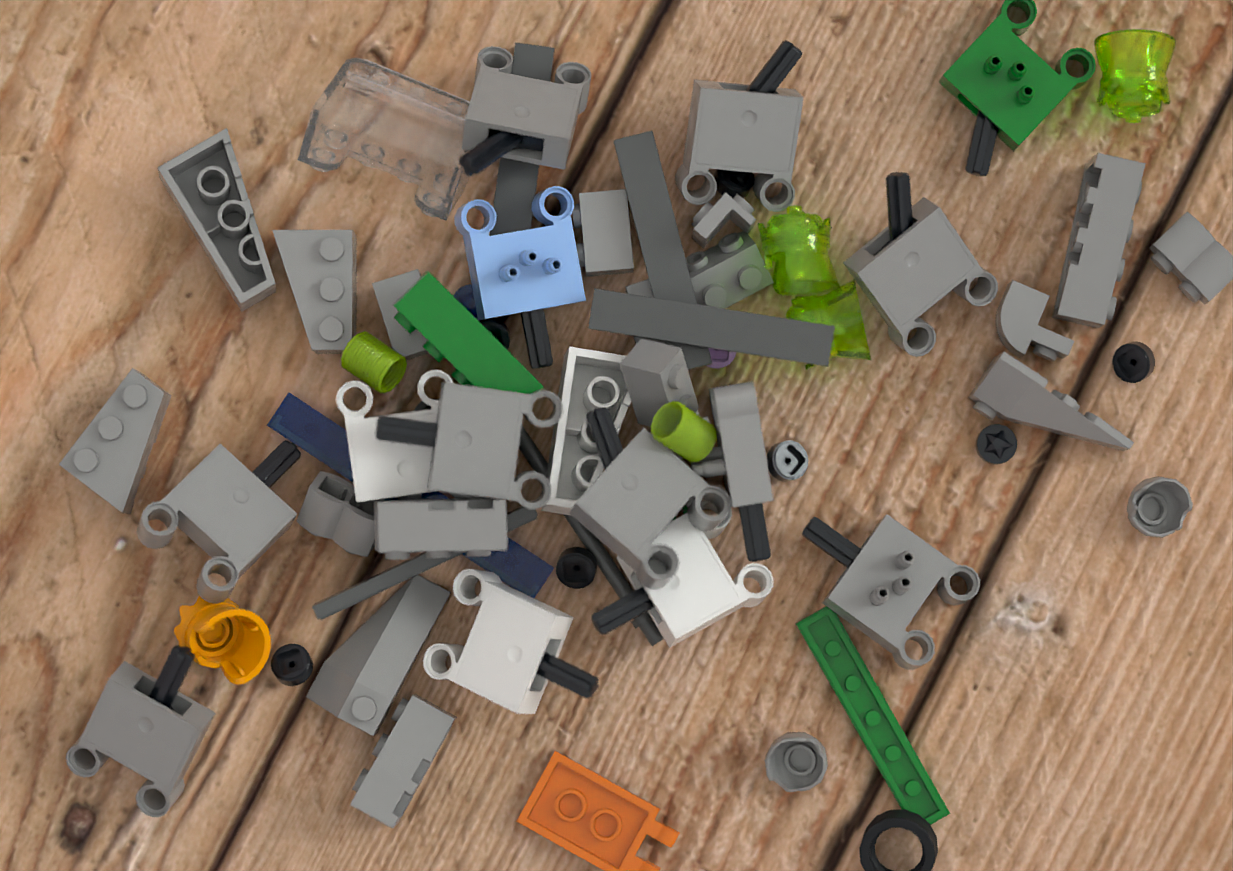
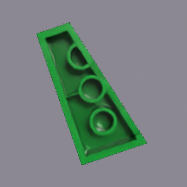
[393,271,544,394]

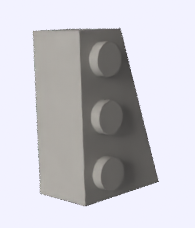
[272,230,357,354]
[59,368,171,514]
[374,497,507,560]
[350,694,457,828]

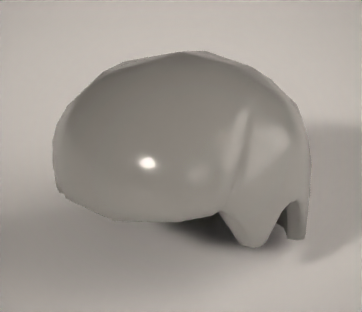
[1127,476,1193,538]
[765,732,828,792]

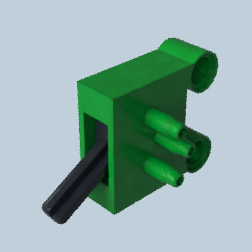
[939,0,1096,176]

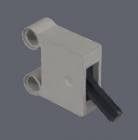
[675,40,803,212]
[459,46,591,176]
[843,172,998,357]
[569,408,731,590]

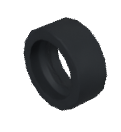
[859,809,938,871]

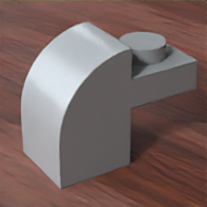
[995,280,1074,361]

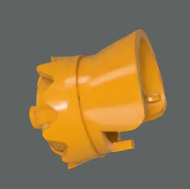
[174,595,271,685]

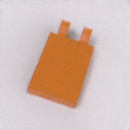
[516,751,680,871]

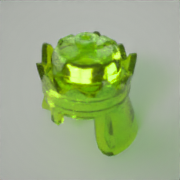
[1094,29,1176,123]
[758,205,840,295]
[786,279,872,370]

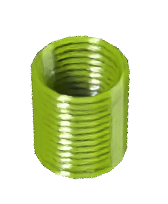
[341,331,407,394]
[651,401,717,462]

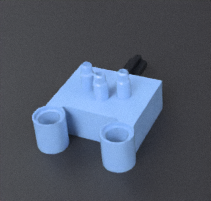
[454,186,586,369]

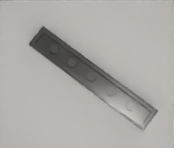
[490,43,555,236]
[614,131,712,370]
[588,289,835,367]
[312,506,538,620]

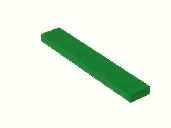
[795,606,950,825]

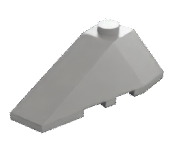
[968,352,1134,451]
[306,575,451,736]

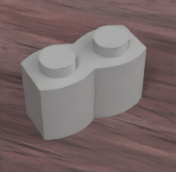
[1149,212,1233,304]
[297,471,385,557]

